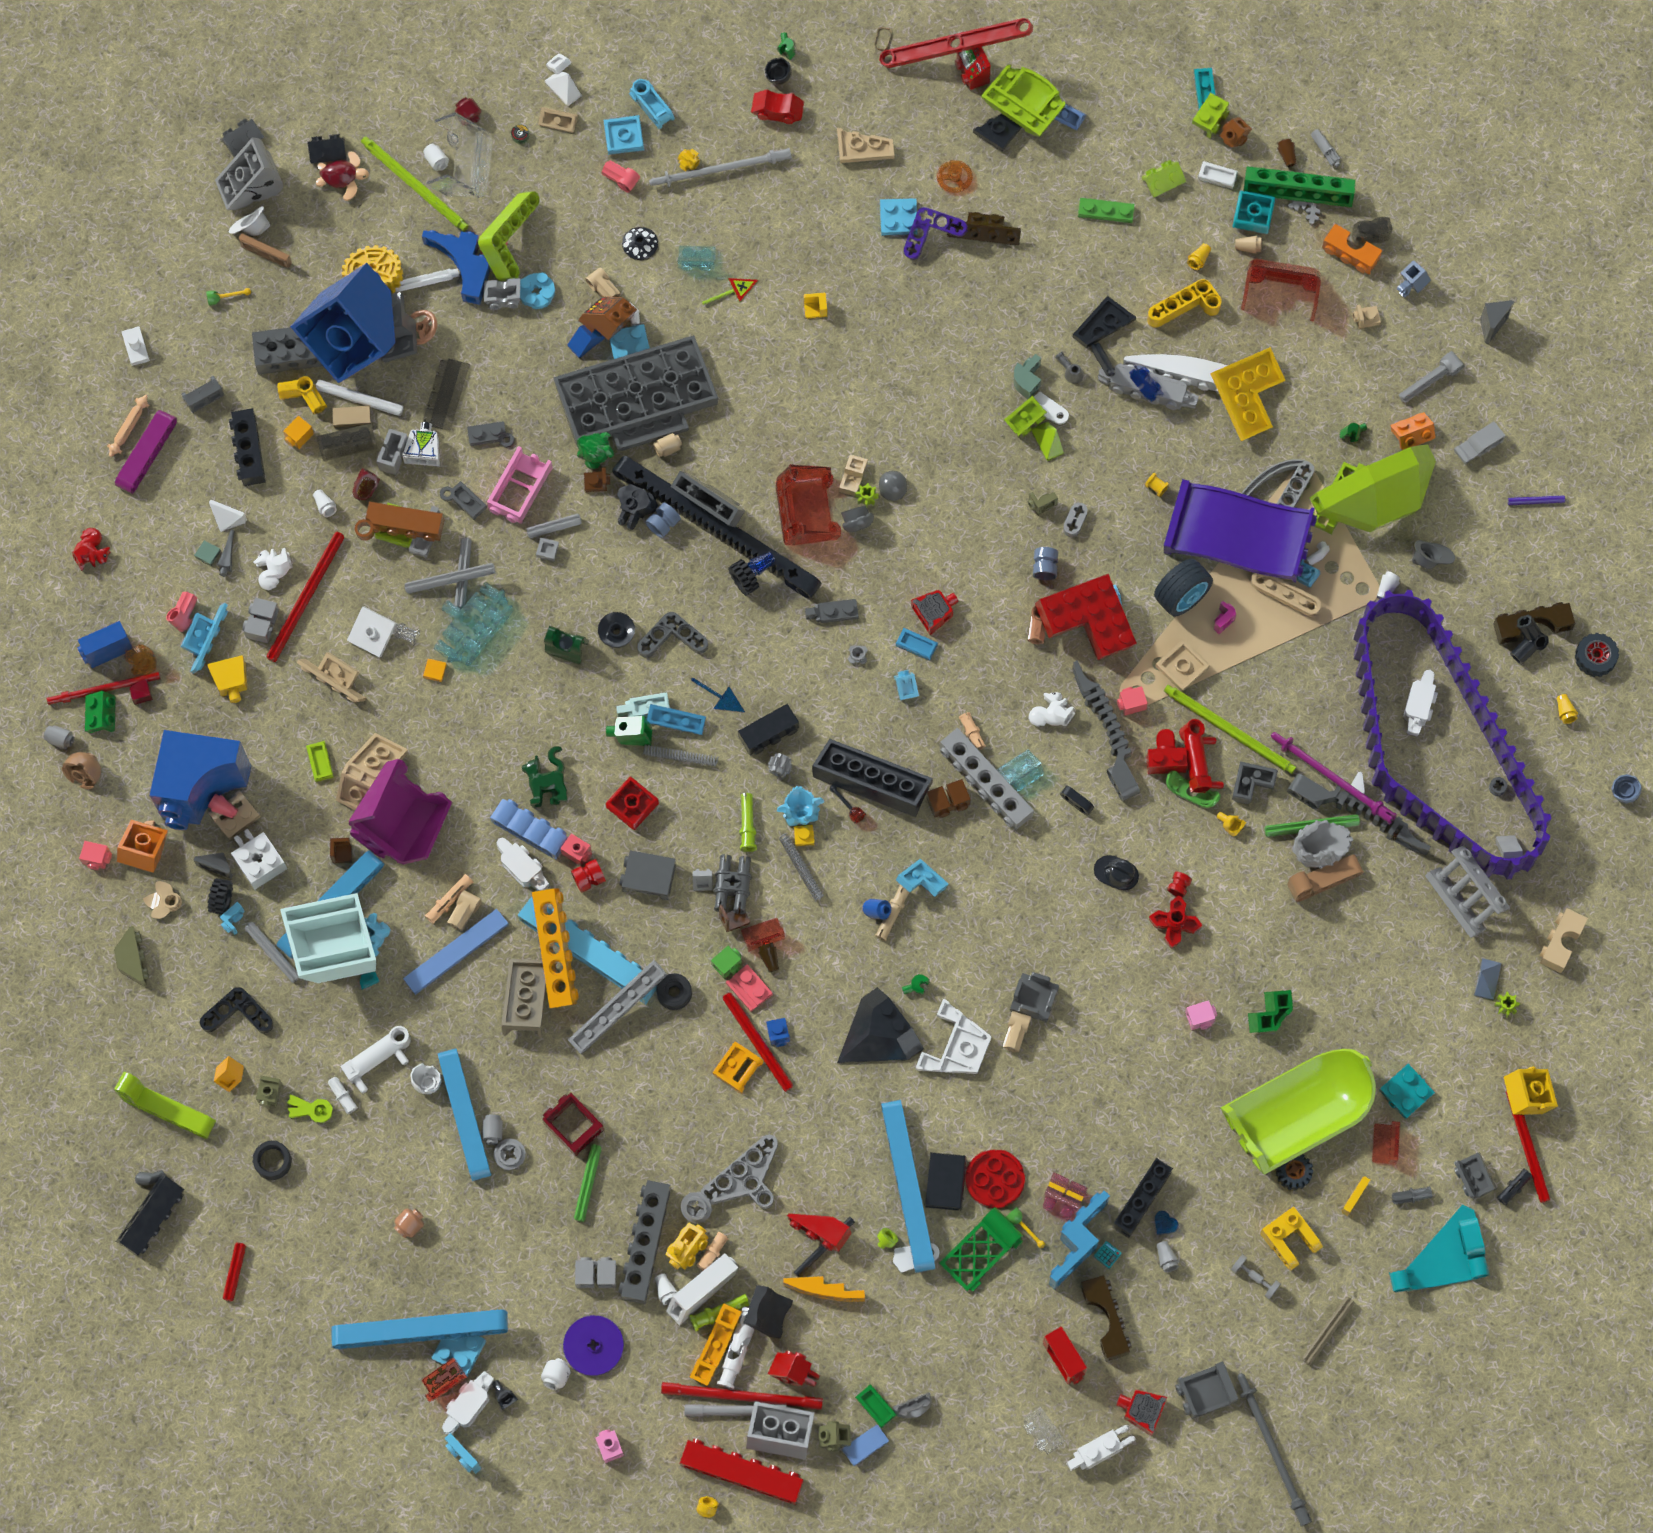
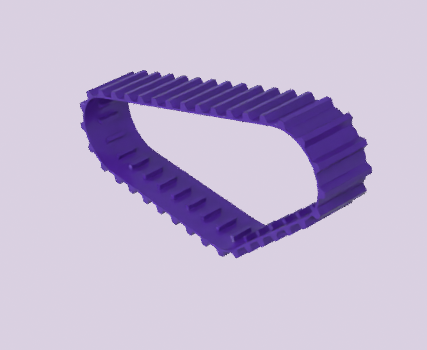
[1353,590,1551,880]

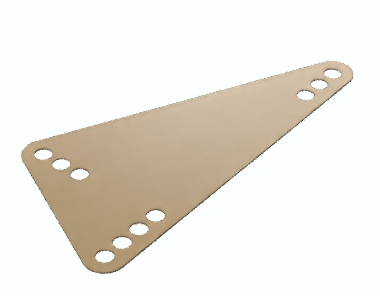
[1120,468,1379,705]

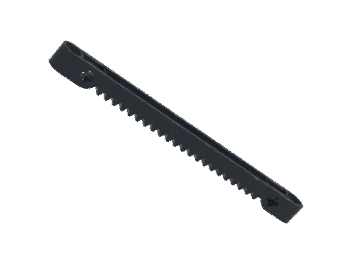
[612,455,822,600]

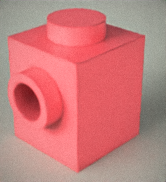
[1117,686,1148,716]
[561,833,592,866]
[79,841,112,870]

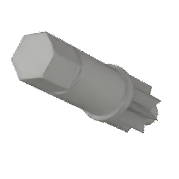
[1311,129,1340,167]

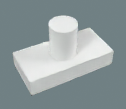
[122,326,150,366]

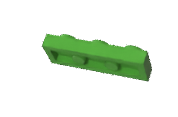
[1078,198,1135,223]

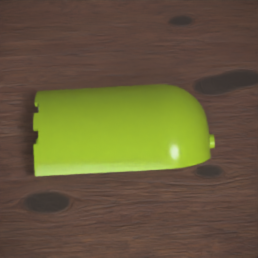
[1220,1049,1376,1175]

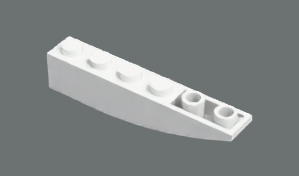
[1123,354,1228,394]

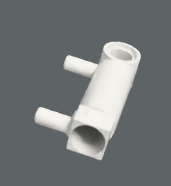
[340,1026,411,1093]

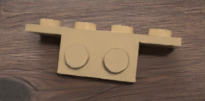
[297,652,366,703]

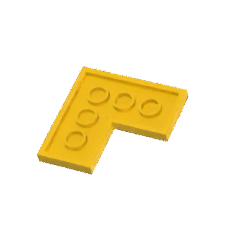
[1210,347,1286,441]

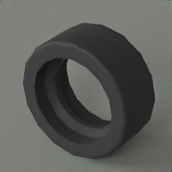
[252,1141,292,1180]

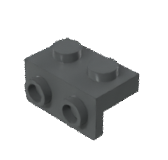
[220,118,264,157]
[1454,1152,1497,1199]

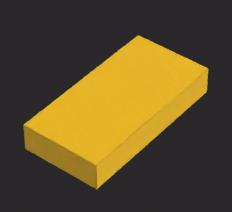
[1342,1176,1370,1217]

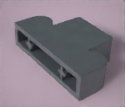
[671,471,745,527]

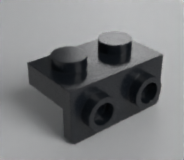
[307,134,347,164]

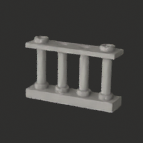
[1425,846,1510,938]

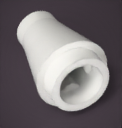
[313,489,337,517]
[1377,572,1400,599]
[655,1274,677,1305]

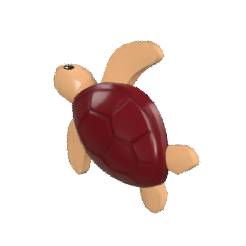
[316,152,370,201]

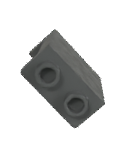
[619,850,676,900]
[1175,1361,1238,1419]

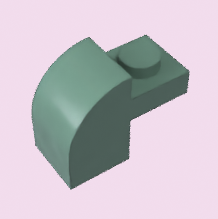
[1013,354,1041,399]

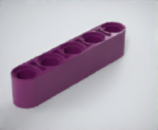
[115,410,177,494]

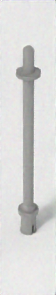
[649,148,792,187]

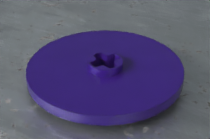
[563,1315,624,1376]

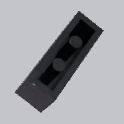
[738,703,799,755]

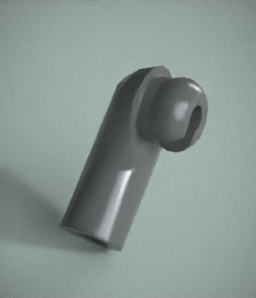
[135,1170,165,1186]

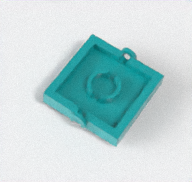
[1379,1063,1435,1119]

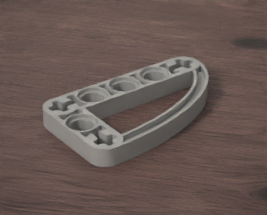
[1241,459,1314,508]

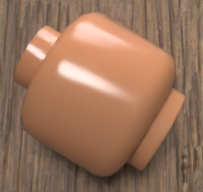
[394,1208,424,1238]

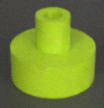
[877,1228,898,1249]

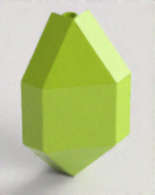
[1310,444,1436,533]

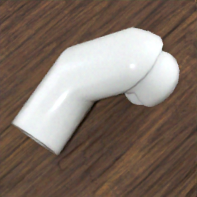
[1306,541,1330,566]

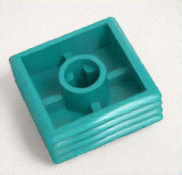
[1232,191,1275,234]

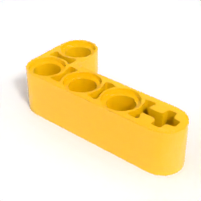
[1147,279,1221,328]

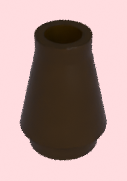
[758,942,780,973]

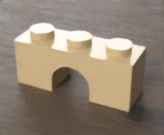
[1539,908,1588,973]

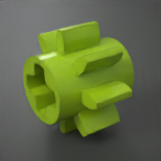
[855,483,879,507]
[1494,992,1520,1018]

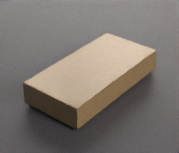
[333,406,371,428]

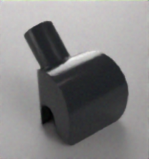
[492,1380,518,1410]

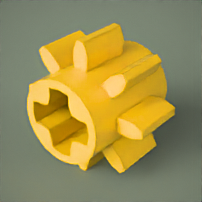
[678,148,700,172]

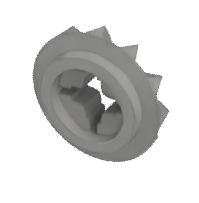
[494,1139,526,1171]
[681,1192,713,1223]

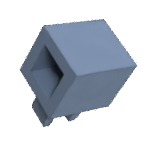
[1396,260,1431,298]

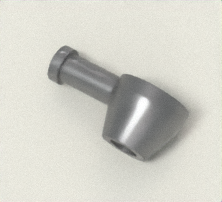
[1055,352,1084,384]

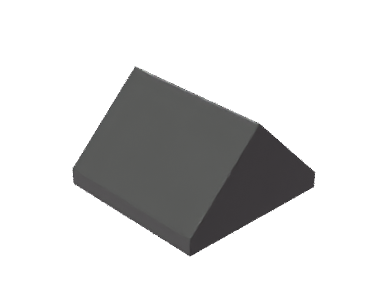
[1480,300,1514,344]

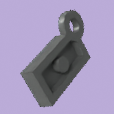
[467,421,514,447]
[440,481,487,520]

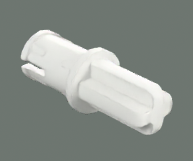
[328,1077,358,1115]

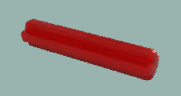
[222,1243,246,1302]

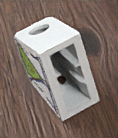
[403,422,440,467]

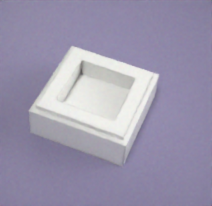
[546,54,571,74]

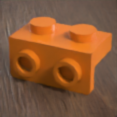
[1390,412,1436,450]

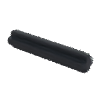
[1091,342,1116,377]

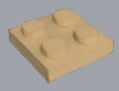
[1156,640,1210,692]

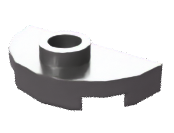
[892,1392,932,1418]

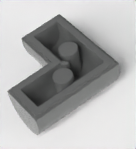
[1232,761,1278,804]

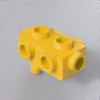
[665,1223,708,1270]

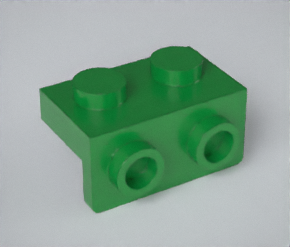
[85,691,116,733]

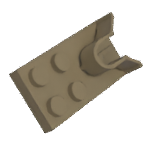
[501,959,546,1038]

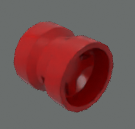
[1167,871,1192,898]

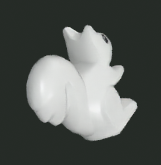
[254,548,293,590]
[1029,692,1075,727]

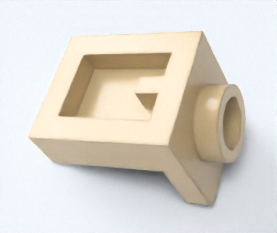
[1353,305,1381,329]

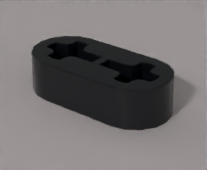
[1060,786,1094,816]

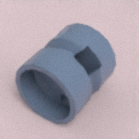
[645,503,681,538]
[1033,547,1058,581]

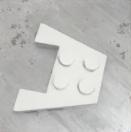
[915,999,992,1074]

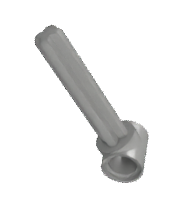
[1399,351,1465,403]

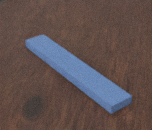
[403,909,509,995]

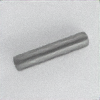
[527,514,582,538]

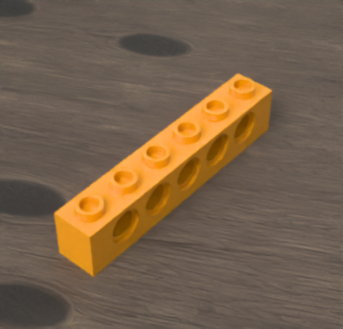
[532,888,579,1008]

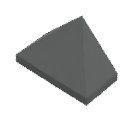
[194,852,233,879]

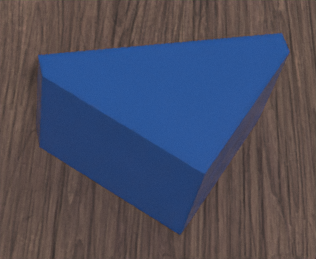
[567,325,605,358]

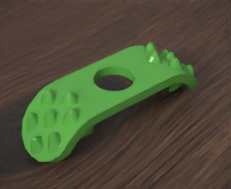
[1166,771,1221,808]

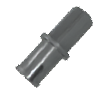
[1391,1186,1432,1205]

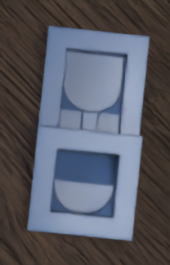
[842,1425,889,1466]

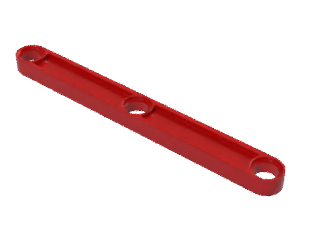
[879,18,1033,68]

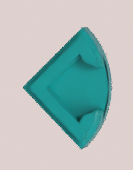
[360,971,380,990]

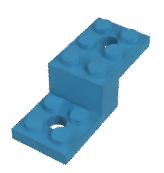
[1049,1190,1110,1290]

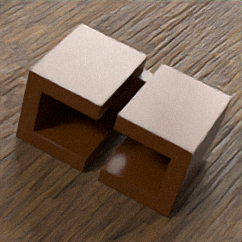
[926,779,971,818]

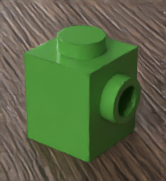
[711,945,742,979]

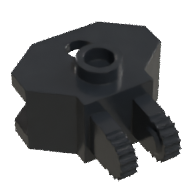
[617,484,658,530]

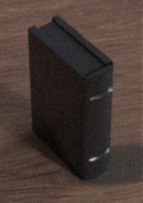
[925,1152,967,1211]

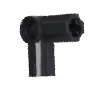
[1510,615,1549,665]

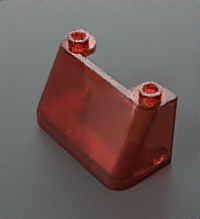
[776,464,841,546]

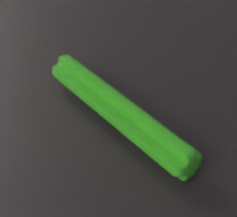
[574,1144,601,1222]

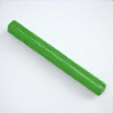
[1264,814,1360,837]

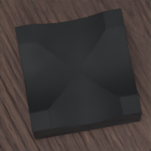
[744,1285,793,1339]

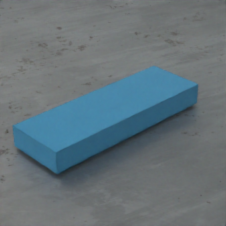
[647,704,706,735]

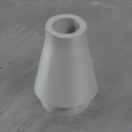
[1156,1241,1179,1273]

